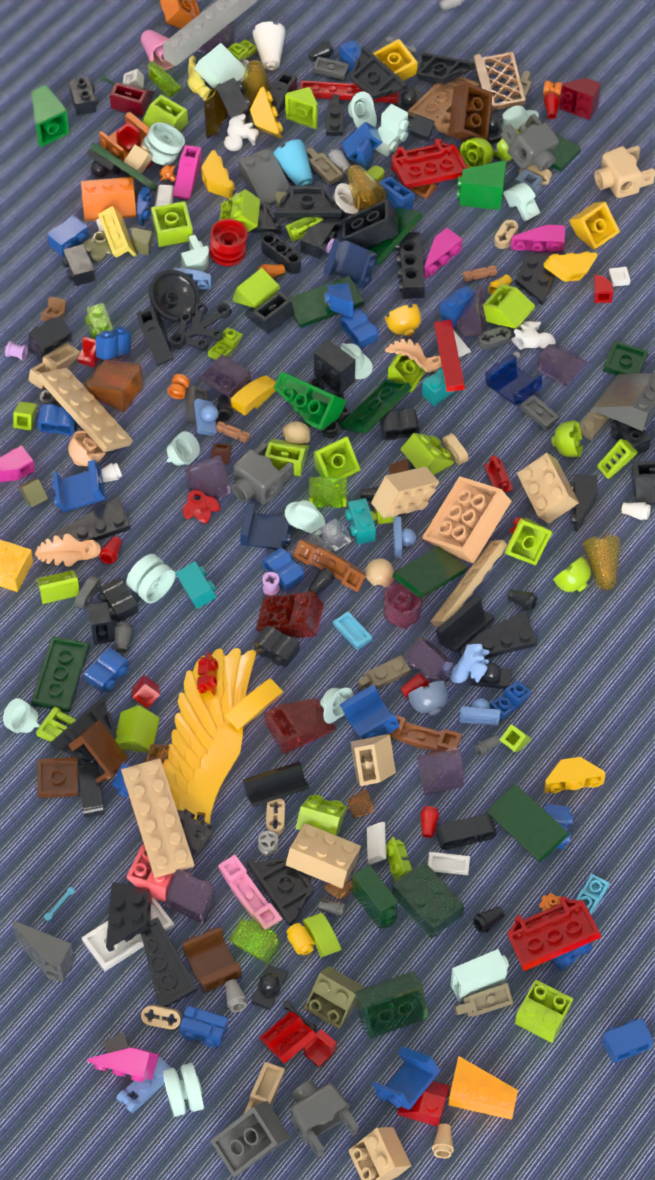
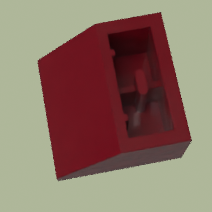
[559,78,601,120]
[110,82,154,117]

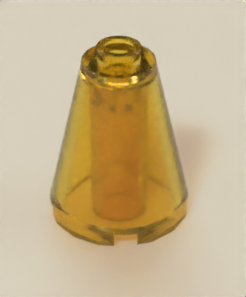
[242,60,271,104]
[347,165,386,211]
[583,535,621,590]

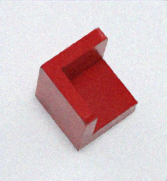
[116,122,141,153]
[78,337,99,368]
[132,675,160,709]
[304,1029,337,1068]

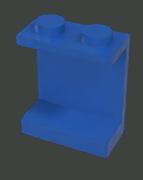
[52,460,105,512]
[340,684,400,739]
[371,1046,440,1110]

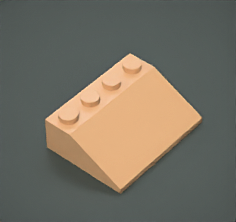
[422,476,511,564]

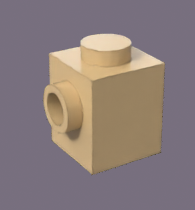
[124,145,153,174]

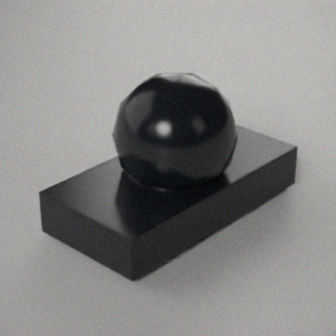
[395,88,424,116]
[487,112,503,144]
[86,149,121,177]
[470,663,512,689]
[251,964,288,1011]

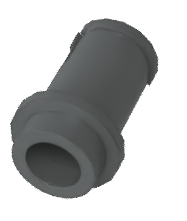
[474,734,501,756]
[319,898,346,917]

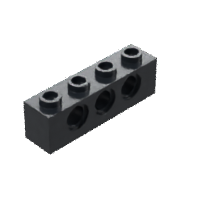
[395,232,425,299]

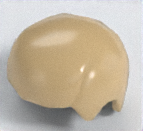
[282,421,310,444]
[365,558,394,587]

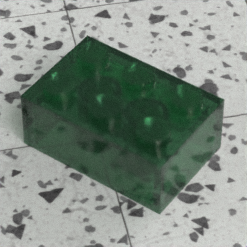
[392,861,464,939]
[354,971,429,1039]

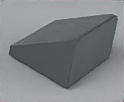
[104,1032,129,1053]

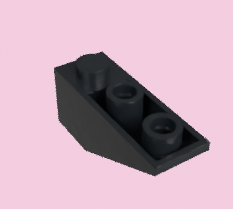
[270,71,297,118]
[301,211,343,259]
[137,306,174,366]
[570,475,598,532]

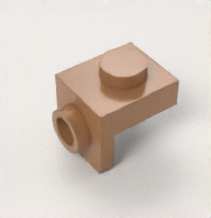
[41,296,67,322]

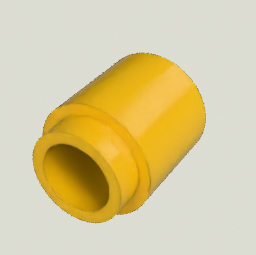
[286,923,315,955]

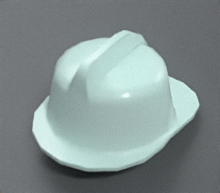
[348,92,377,128]
[501,106,539,131]
[341,343,373,379]
[166,431,200,466]
[285,500,325,535]
[320,687,354,724]
[3,698,40,733]

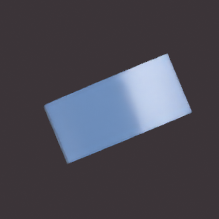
[175,268,211,290]

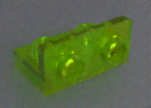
[148,61,181,97]

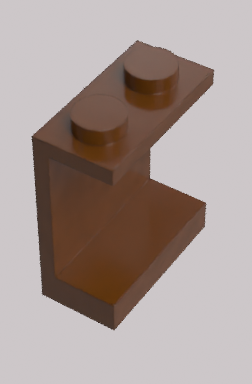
[68,720,128,783]
[182,927,242,994]

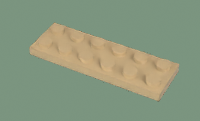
[38,368,133,452]
[121,758,194,878]

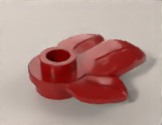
[183,489,220,524]

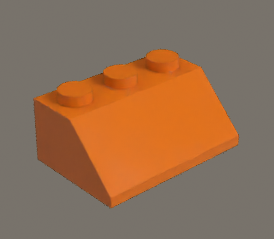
[160,0,200,28]
[81,177,136,221]

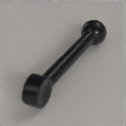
[283,1000,317,1032]

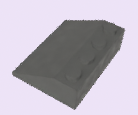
[592,373,655,431]

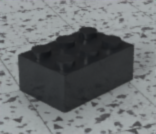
[342,199,398,249]

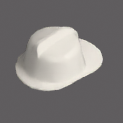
[332,183,359,214]

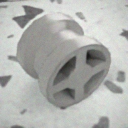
[258,831,278,856]

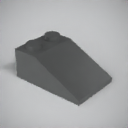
[238,147,289,205]
[13,921,75,982]
[210,1101,291,1178]

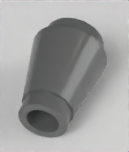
[114,622,133,653]

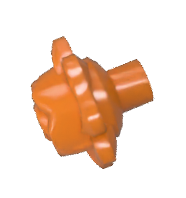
[159,165,176,182]
[539,893,561,912]

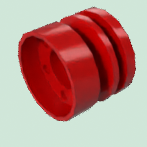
[209,219,248,266]

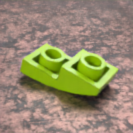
[227,39,257,60]
[208,327,243,363]
[303,913,342,958]

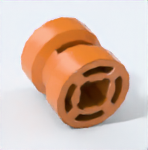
[543,80,562,98]
[167,374,190,399]

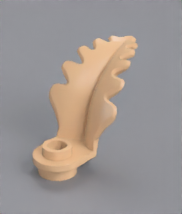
[385,339,442,373]
[35,534,100,567]

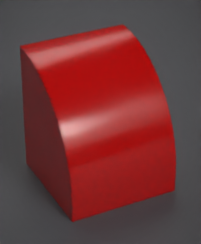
[593,275,614,303]

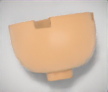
[68,431,106,467]

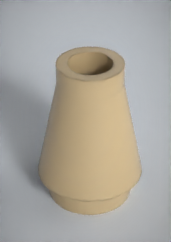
[432,1124,454,1158]

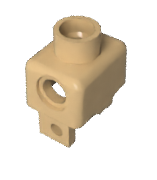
[594,146,655,198]

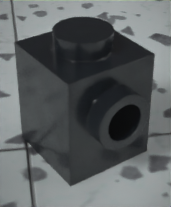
[407,114,434,141]

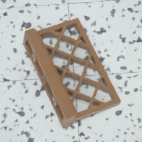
[473,52,526,113]

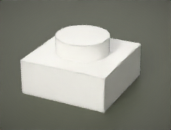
[609,267,630,287]

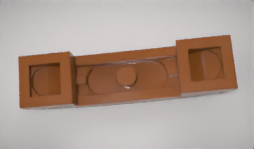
[293,539,366,592]
[389,715,462,753]

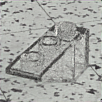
[289,518,352,564]

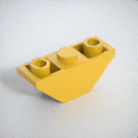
[250,87,283,139]
[201,150,235,199]
[543,251,598,282]
[544,757,605,793]

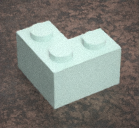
[375,104,409,157]

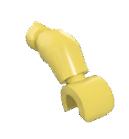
[187,56,211,100]

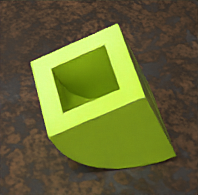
[13,401,37,431]
[500,724,532,752]

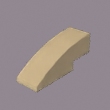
[28,343,81,390]
[244,1062,285,1114]

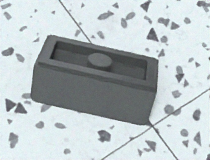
[185,386,208,422]

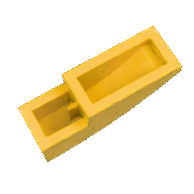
[231,375,276,416]
[225,678,283,730]

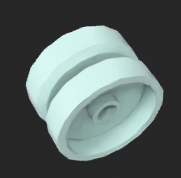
[141,122,185,166]
[126,554,176,603]
[163,1063,204,1117]

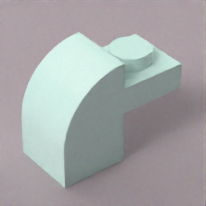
[503,183,540,221]
[181,235,209,272]

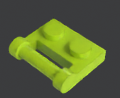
[36,707,76,742]

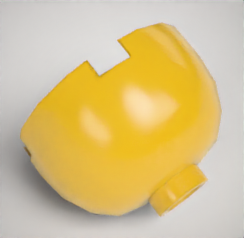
[385,304,421,337]

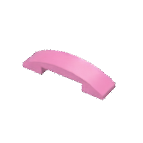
[218,855,282,931]

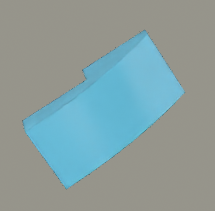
[576,873,610,916]

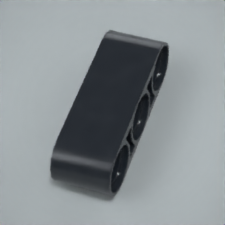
[261,232,301,274]
[78,762,104,818]
[435,814,497,850]

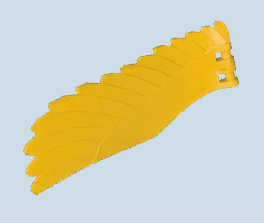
[162,648,257,825]

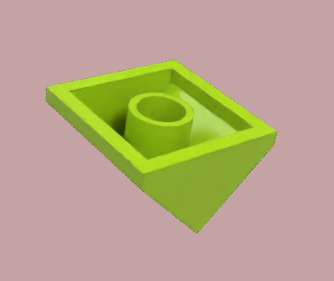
[285,87,318,129]
[232,268,280,308]
[388,341,425,392]
[314,436,361,486]
[504,518,552,565]
[36,570,80,604]
[115,705,160,754]

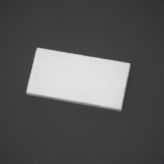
[82,898,174,971]

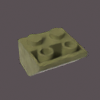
[304,966,365,1029]

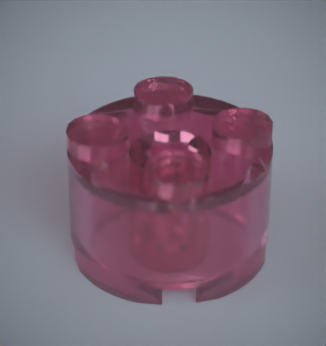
[383,583,422,629]

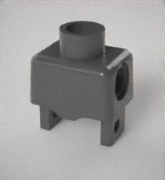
[501,113,559,171]
[231,442,294,504]
[291,1080,359,1158]

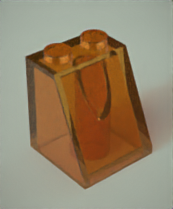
[85,360,143,413]

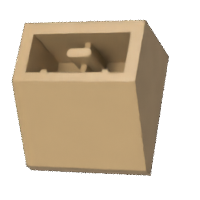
[350,734,396,786]
[348,1127,411,1180]

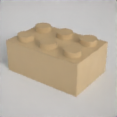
[517,453,579,524]
[371,466,439,518]
[286,823,361,888]

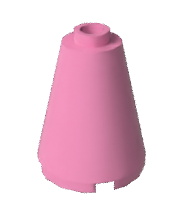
[141,30,174,71]

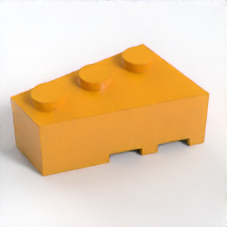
[449,1056,518,1120]

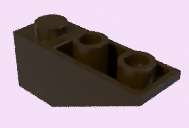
[204,84,228,139]

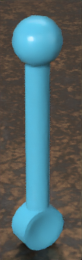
[44,887,75,922]

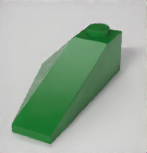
[274,371,347,430]

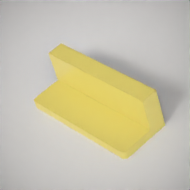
[98,206,137,258]

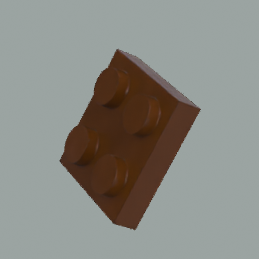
[37,757,79,798]

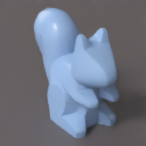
[449,644,490,683]

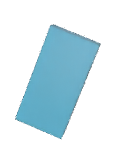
[333,611,372,651]

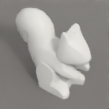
[224,114,259,151]
[511,321,556,350]

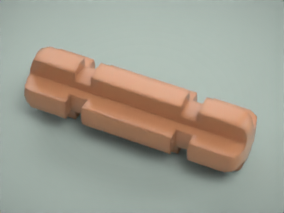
[463,265,497,282]
[215,421,250,443]

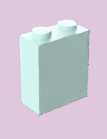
[194,43,249,88]
[450,949,509,1003]

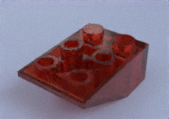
[256,591,324,638]
[265,698,336,754]

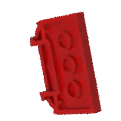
[391,139,468,189]
[507,896,602,971]

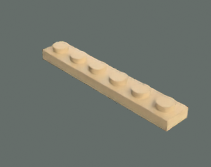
[430,540,507,627]

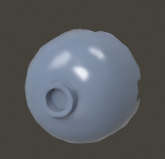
[408,681,448,716]

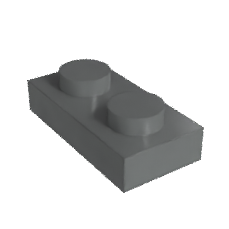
[313,57,349,80]
[520,395,559,431]

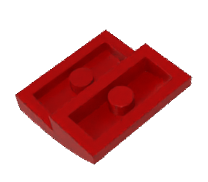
[259,1011,317,1064]

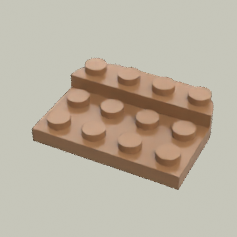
[408,76,480,135]

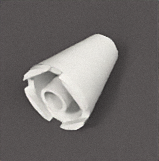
[252,21,285,71]

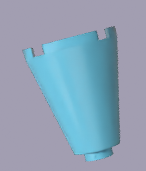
[273,139,313,186]

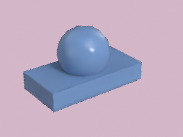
[194,399,218,436]
[393,517,417,559]
[459,698,500,726]

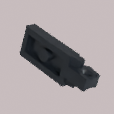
[326,95,344,136]

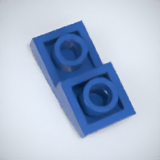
[356,139,373,177]
[137,186,152,226]
[490,680,532,720]

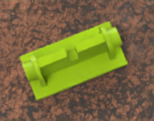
[286,217,323,242]
[386,837,413,883]

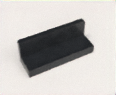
[436,596,494,652]
[242,761,309,807]

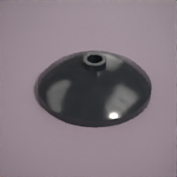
[149,270,200,322]

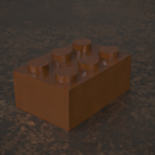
[448,82,493,142]

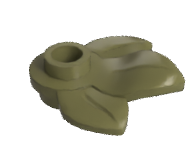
[83,231,113,262]

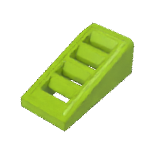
[597,439,638,479]

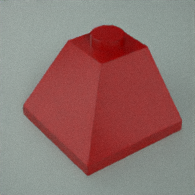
[397,1081,450,1127]

